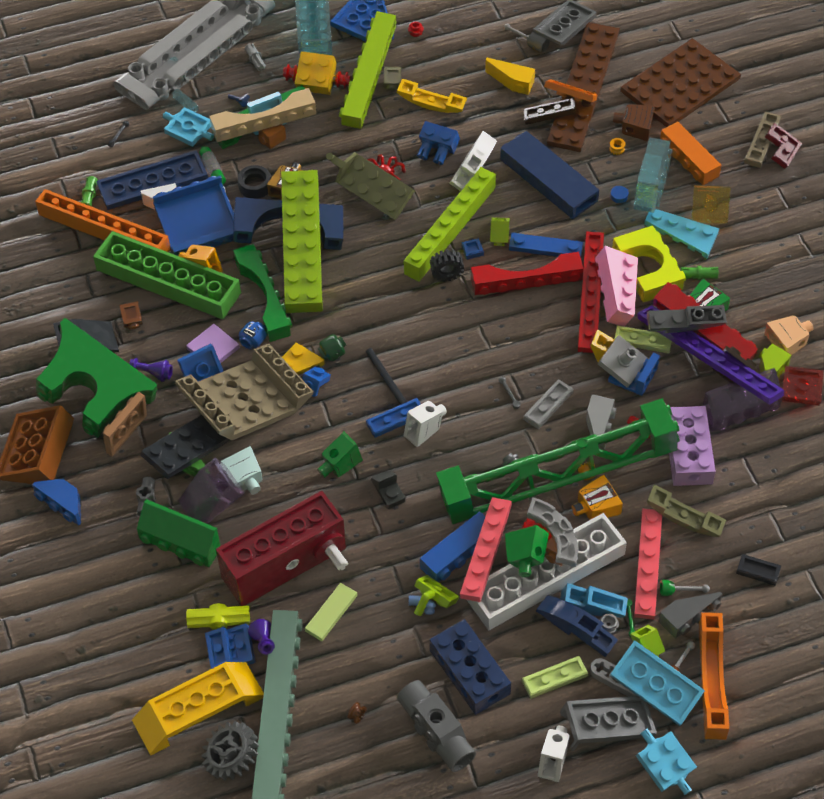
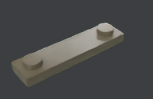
[744,111,782,168]

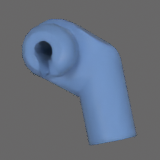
[409,595,436,614]

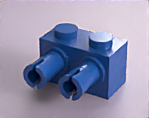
[417,121,460,165]

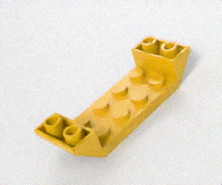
[132,662,264,756]

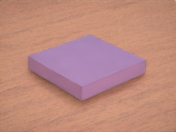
[186,324,240,363]

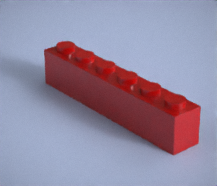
[653,282,758,360]

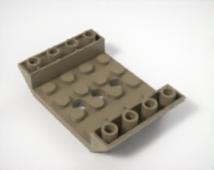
[175,344,313,441]

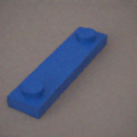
[509,233,583,258]

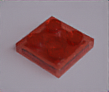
[781,366,823,406]

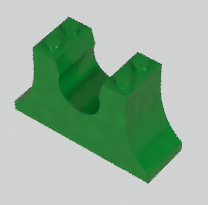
[36,318,157,438]

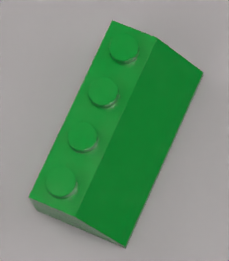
[137,499,220,568]

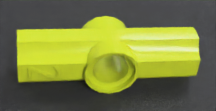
[186,603,250,630]

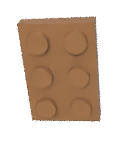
[103,392,147,457]

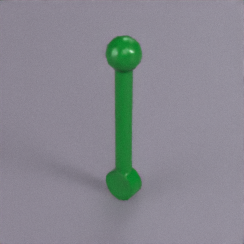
[627,599,635,637]

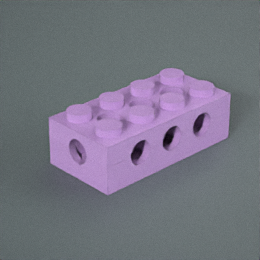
[669,406,716,486]

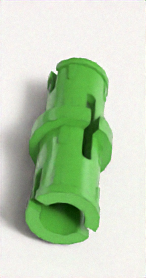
[81,176,98,207]
[680,266,719,280]

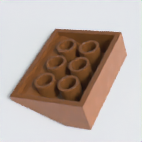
[0,405,74,484]

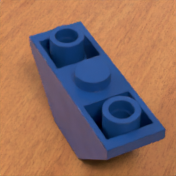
[32,479,81,526]

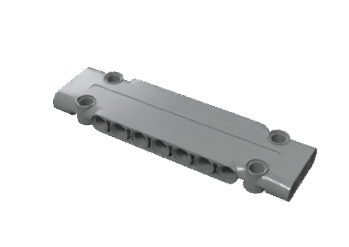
[113,0,275,110]

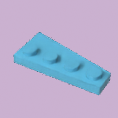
[644,208,719,259]

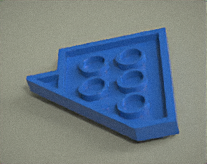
[330,0,394,42]

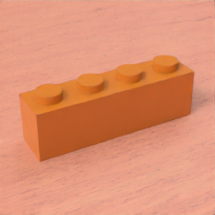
[660,122,721,185]

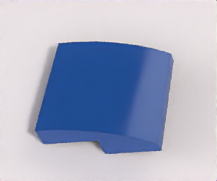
[205,623,256,669]

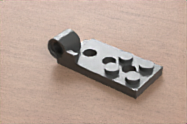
[527,0,597,53]

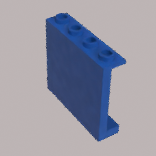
[153,175,234,256]

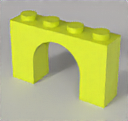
[612,226,686,303]

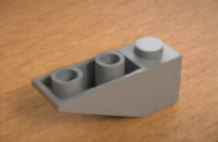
[586,394,617,457]

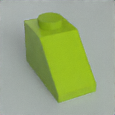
[490,217,510,246]
[759,343,791,383]

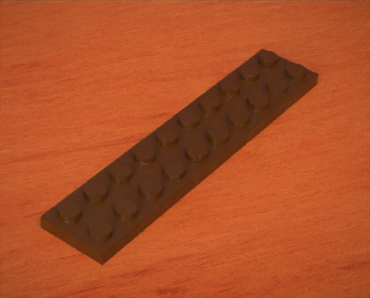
[547,22,620,152]

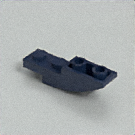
[536,595,618,657]

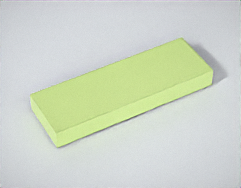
[614,325,672,353]
[305,583,357,641]
[522,656,588,699]

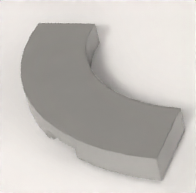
[527,497,578,567]

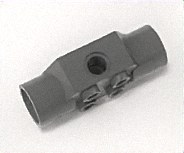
[397,680,476,772]

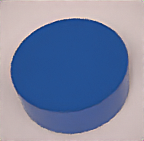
[610,186,629,203]

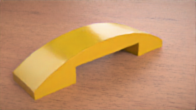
[397,79,467,113]

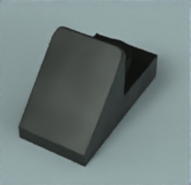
[371,470,406,509]

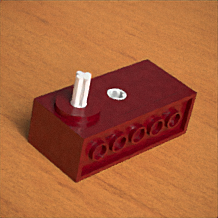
[216,491,348,606]

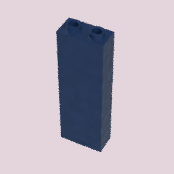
[500,131,599,219]

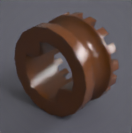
[347,702,367,724]

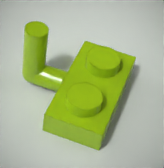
[414,575,459,616]

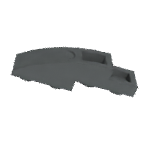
[647,305,727,333]

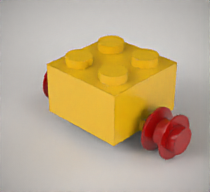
[283,51,351,95]

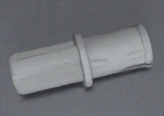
[245,43,266,71]

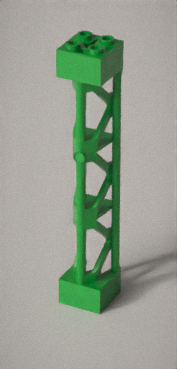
[436,398,680,525]

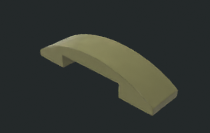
[647,485,726,537]

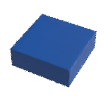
[461,238,484,260]

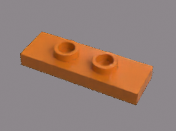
[544,79,598,102]

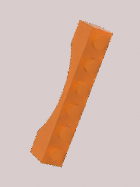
[699,612,729,740]

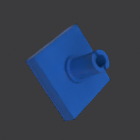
[177,343,223,381]

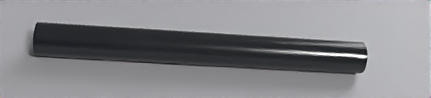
[366,348,407,405]

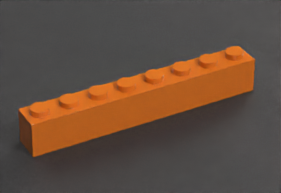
[35,189,171,252]

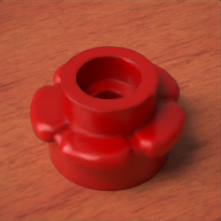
[407,21,424,37]

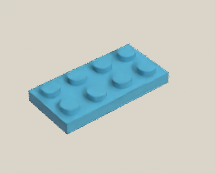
[609,640,705,726]

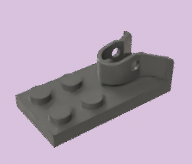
[560,696,657,751]

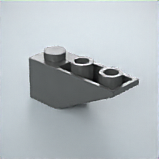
[658,592,722,639]

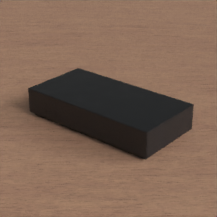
[736,554,781,586]

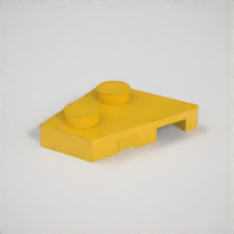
[282,342,325,375]

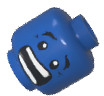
[239,321,267,349]

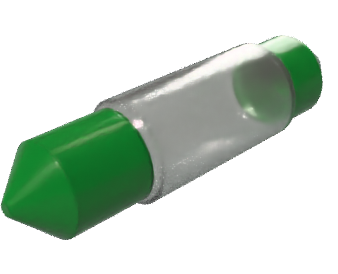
[199,146,226,185]

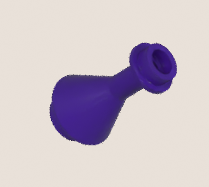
[129,358,173,382]
[248,619,275,654]

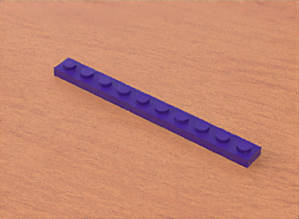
[637,305,784,405]

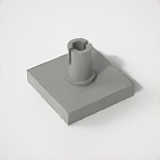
[597,335,649,387]

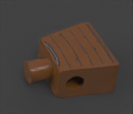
[613,104,655,141]

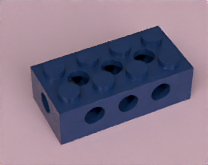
[430,619,511,715]

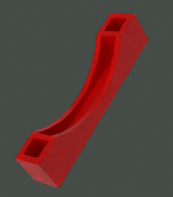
[471,252,584,295]

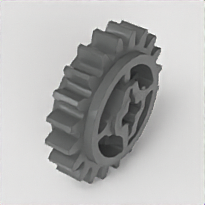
[201,721,259,781]

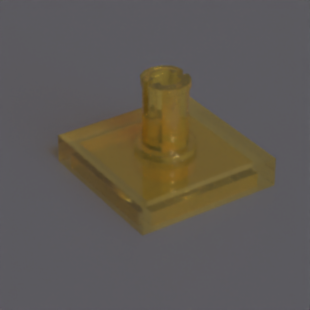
[691,185,731,223]

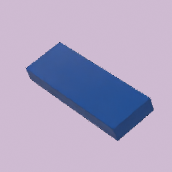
[366,398,421,438]

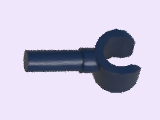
[228,94,250,107]

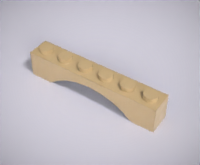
[209,88,316,142]

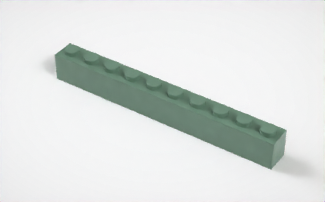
[252,610,302,799]

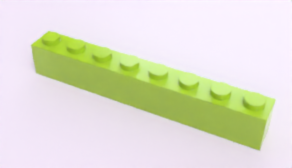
[339,11,396,129]
[404,167,496,282]

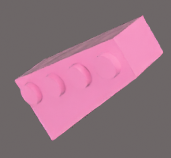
[595,246,638,327]

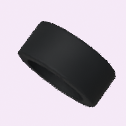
[238,165,271,199]

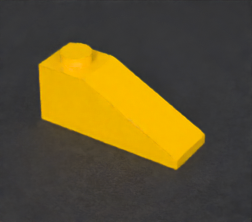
[485,58,535,95]

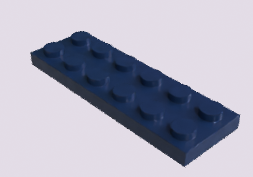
[96,150,208,210]

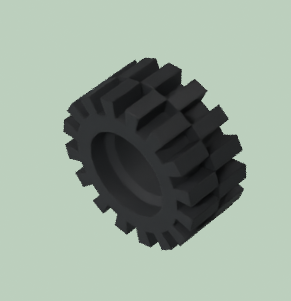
[430,249,464,282]

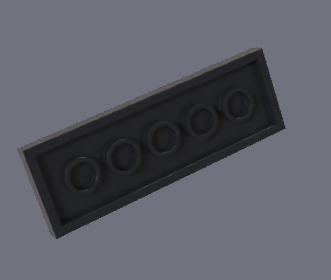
[141,415,231,479]

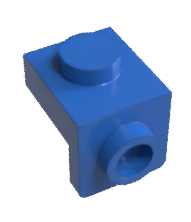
[302,367,331,397]

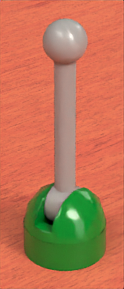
[660,580,710,596]

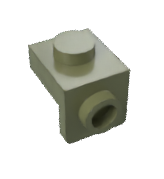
[383,67,401,91]

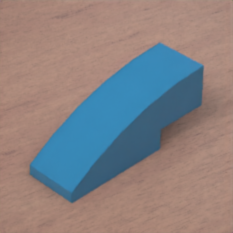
[560,583,628,618]

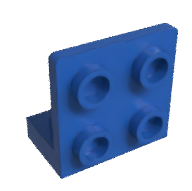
[608,353,660,396]

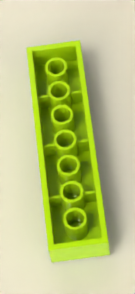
[281,170,323,313]

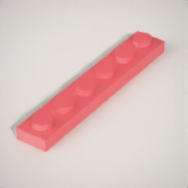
[460,497,512,602]
[634,508,662,620]

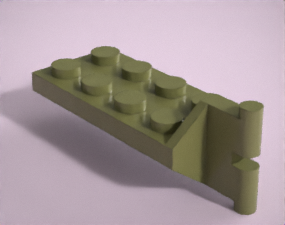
[326,152,415,220]

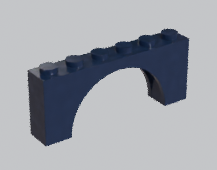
[233,197,343,250]

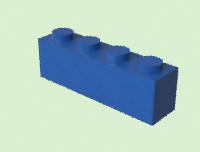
[420,511,485,582]

